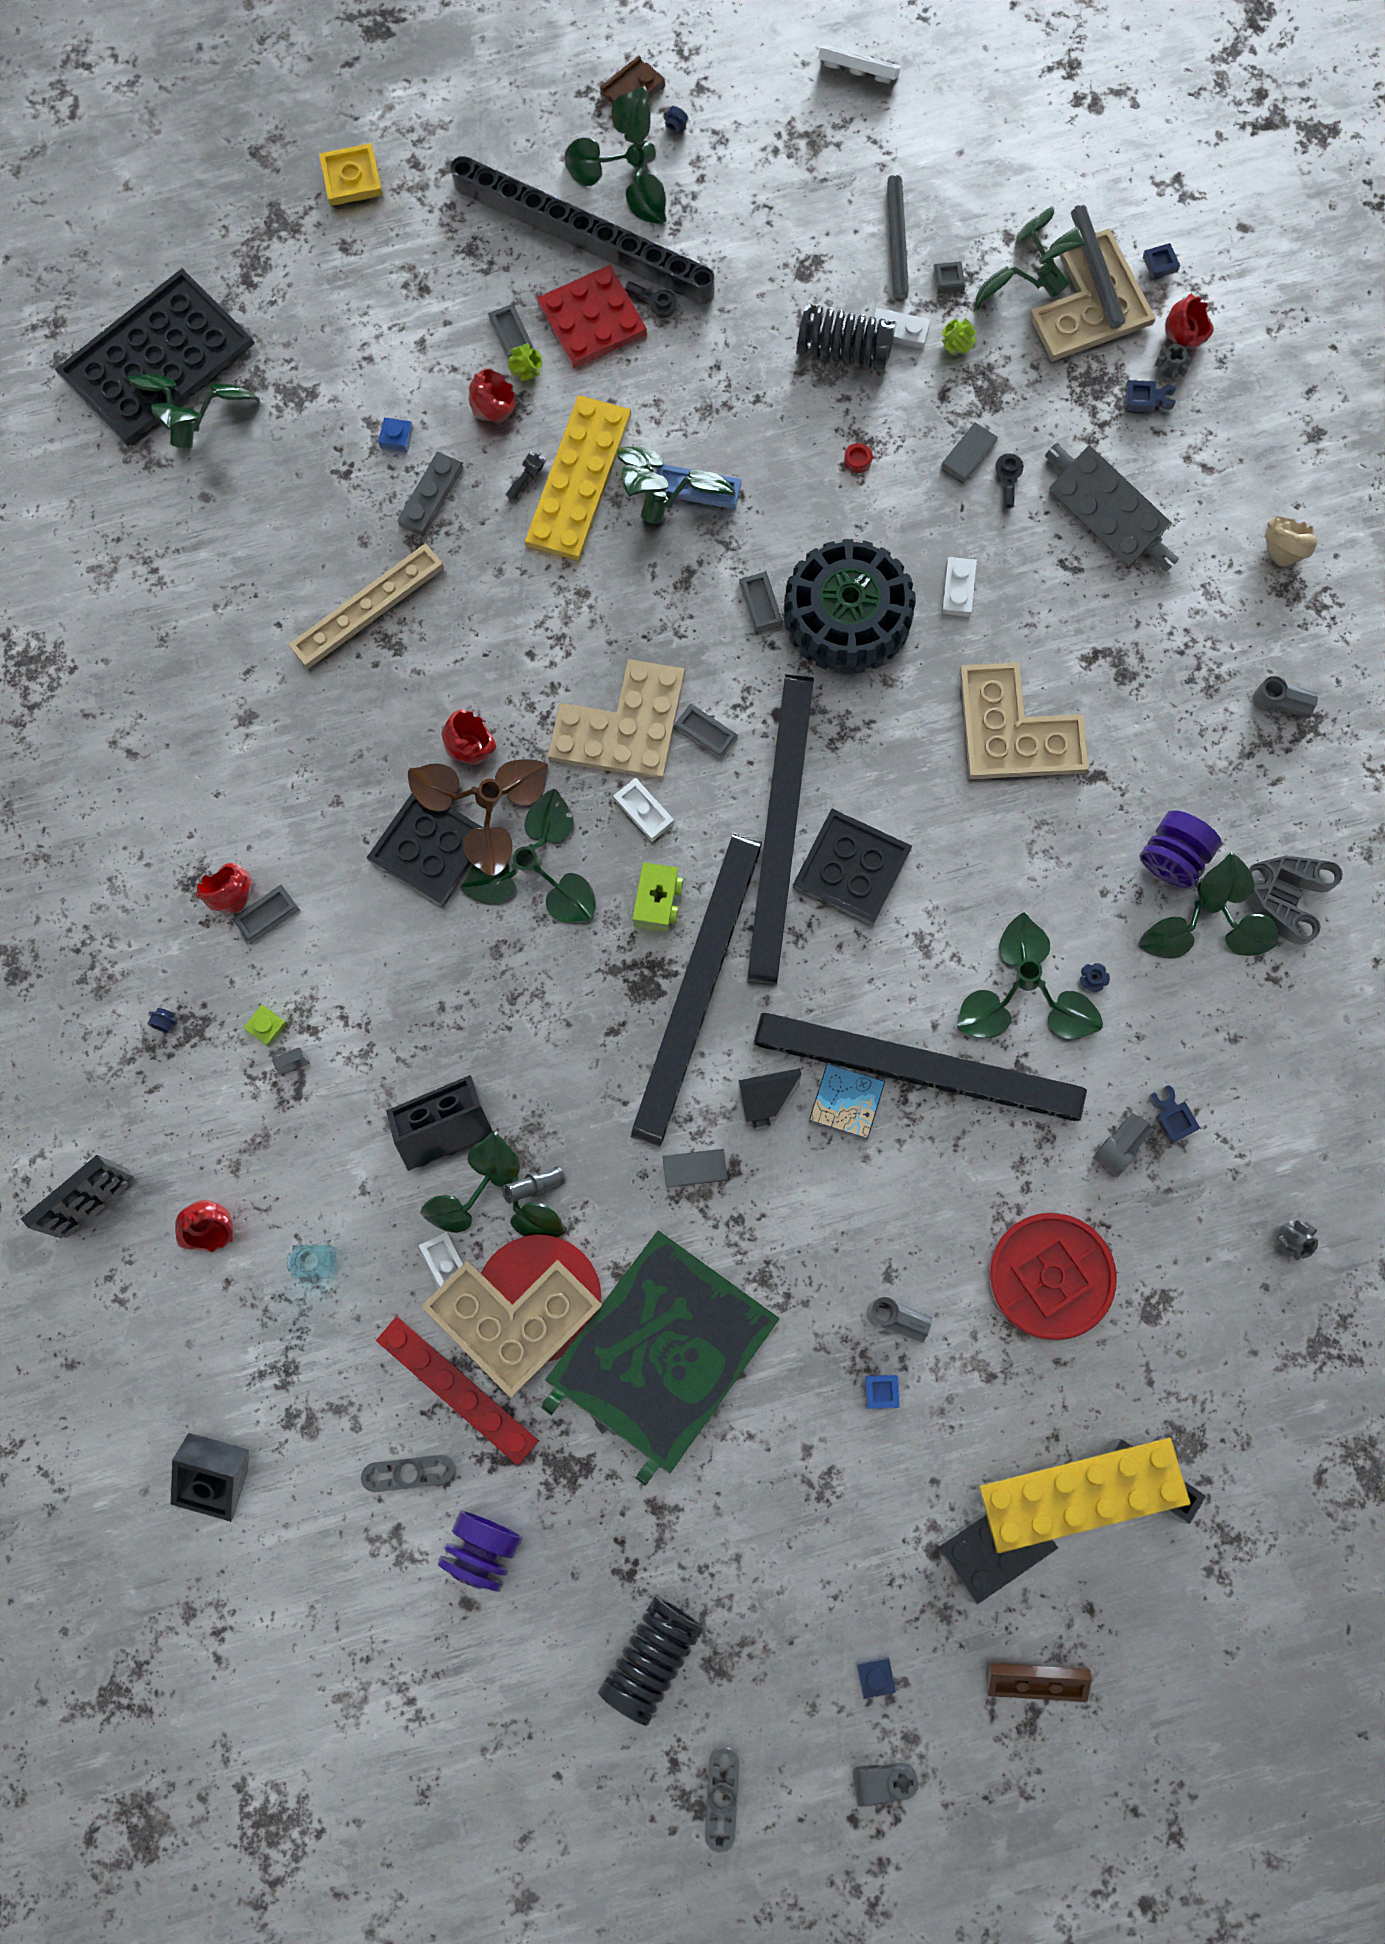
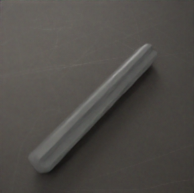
[887,175,909,300]
[1071,205,1125,329]

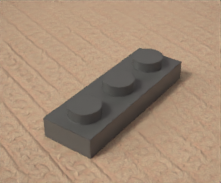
[397,451,463,537]

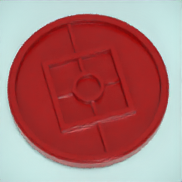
[989,1213,1117,1341]
[481,1235,601,1362]

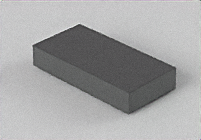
[488,304,534,359]
[941,422,998,482]
[739,571,783,634]
[674,703,738,761]
[232,885,300,944]
[662,1149,727,1188]

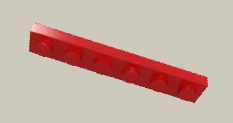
[376,1316,540,1466]

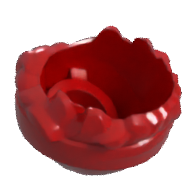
[1164,293,1214,349]
[468,368,516,423]
[441,709,496,764]
[195,862,252,914]
[175,1200,234,1253]

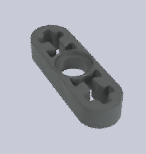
[361,1455,456,1492]
[705,1745,739,1852]

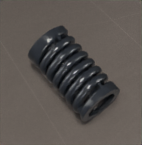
[796,303,896,373]
[598,1596,705,1726]

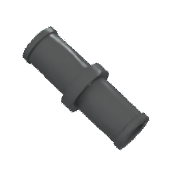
[502,1166,565,1204]

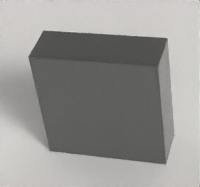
[933,261,965,294]
[272,1047,310,1075]

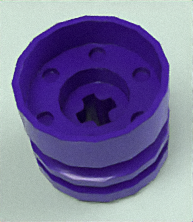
[1139,810,1222,889]
[437,1511,523,1592]

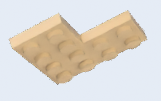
[1029,228,1156,362]
[548,659,685,780]
[960,662,1089,779]
[421,1260,602,1398]

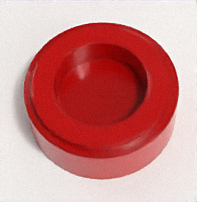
[844,443,873,473]

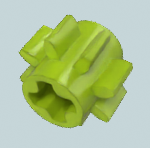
[941,318,977,355]
[508,343,542,382]

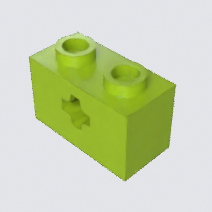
[632,862,684,933]

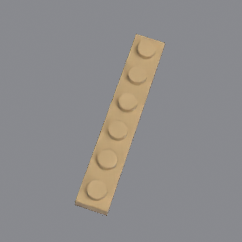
[288,543,444,670]

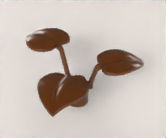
[408,759,548,876]

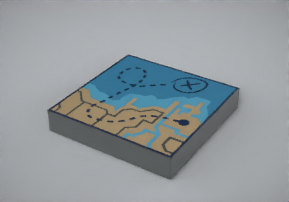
[809,1063,886,1141]

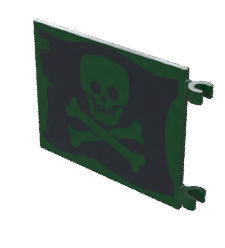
[541,1230,780,1486]

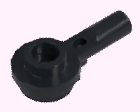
[625,281,677,318]
[505,450,547,501]
[995,453,1024,509]

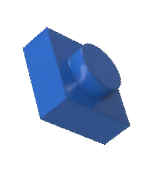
[378,417,413,452]
[865,1375,900,1409]

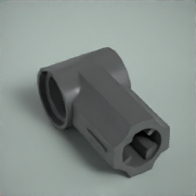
[1253,676,1318,719]
[1092,1113,1154,1178]
[867,1297,933,1343]

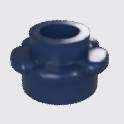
[663,106,689,133]
[1080,963,1110,992]
[147,1008,177,1033]

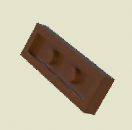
[987,1663,1092,1702]

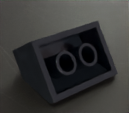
[386,1075,493,1171]

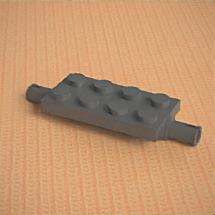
[1045,443,1179,572]

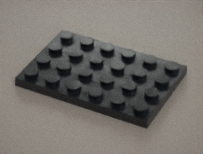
[55,268,255,447]

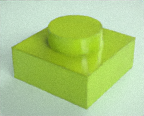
[243,1004,288,1047]

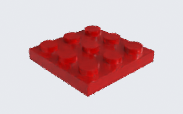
[536,264,647,369]

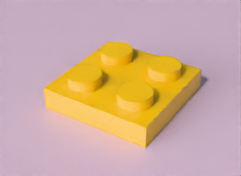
[319,143,383,206]

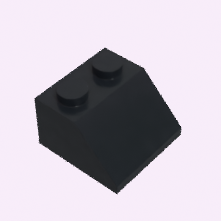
[170,1433,249,1522]

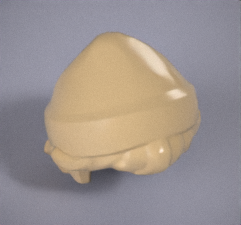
[1264,516,1317,567]

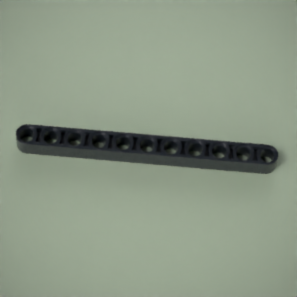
[450,156,715,304]
[747,674,814,984]
[631,833,762,1147]
[753,1013,1087,1121]

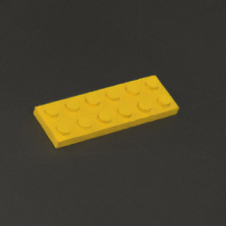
[525,395,632,561]
[978,1438,1190,1553]

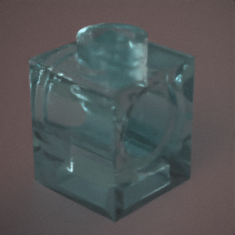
[287,1245,337,1279]

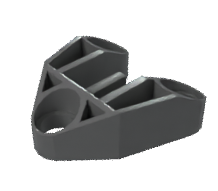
[1249,855,1343,945]

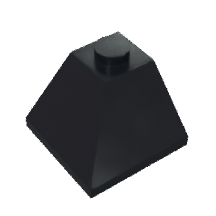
[738,1068,801,1130]

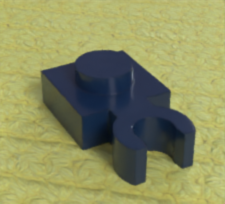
[1125,380,1176,412]
[1149,1085,1201,1144]

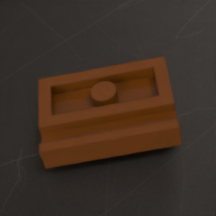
[600,55,665,105]

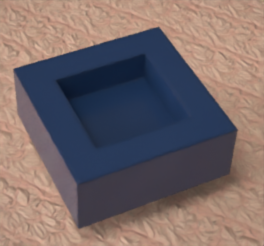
[1142,243,1180,280]
[856,1657,896,1699]

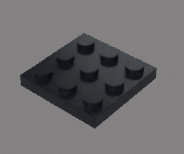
[366,793,484,906]
[792,808,912,926]
[21,1155,134,1239]

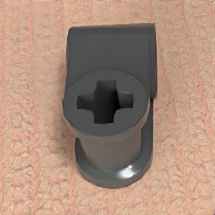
[852,1762,918,1807]

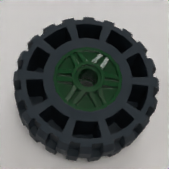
[784,539,916,674]

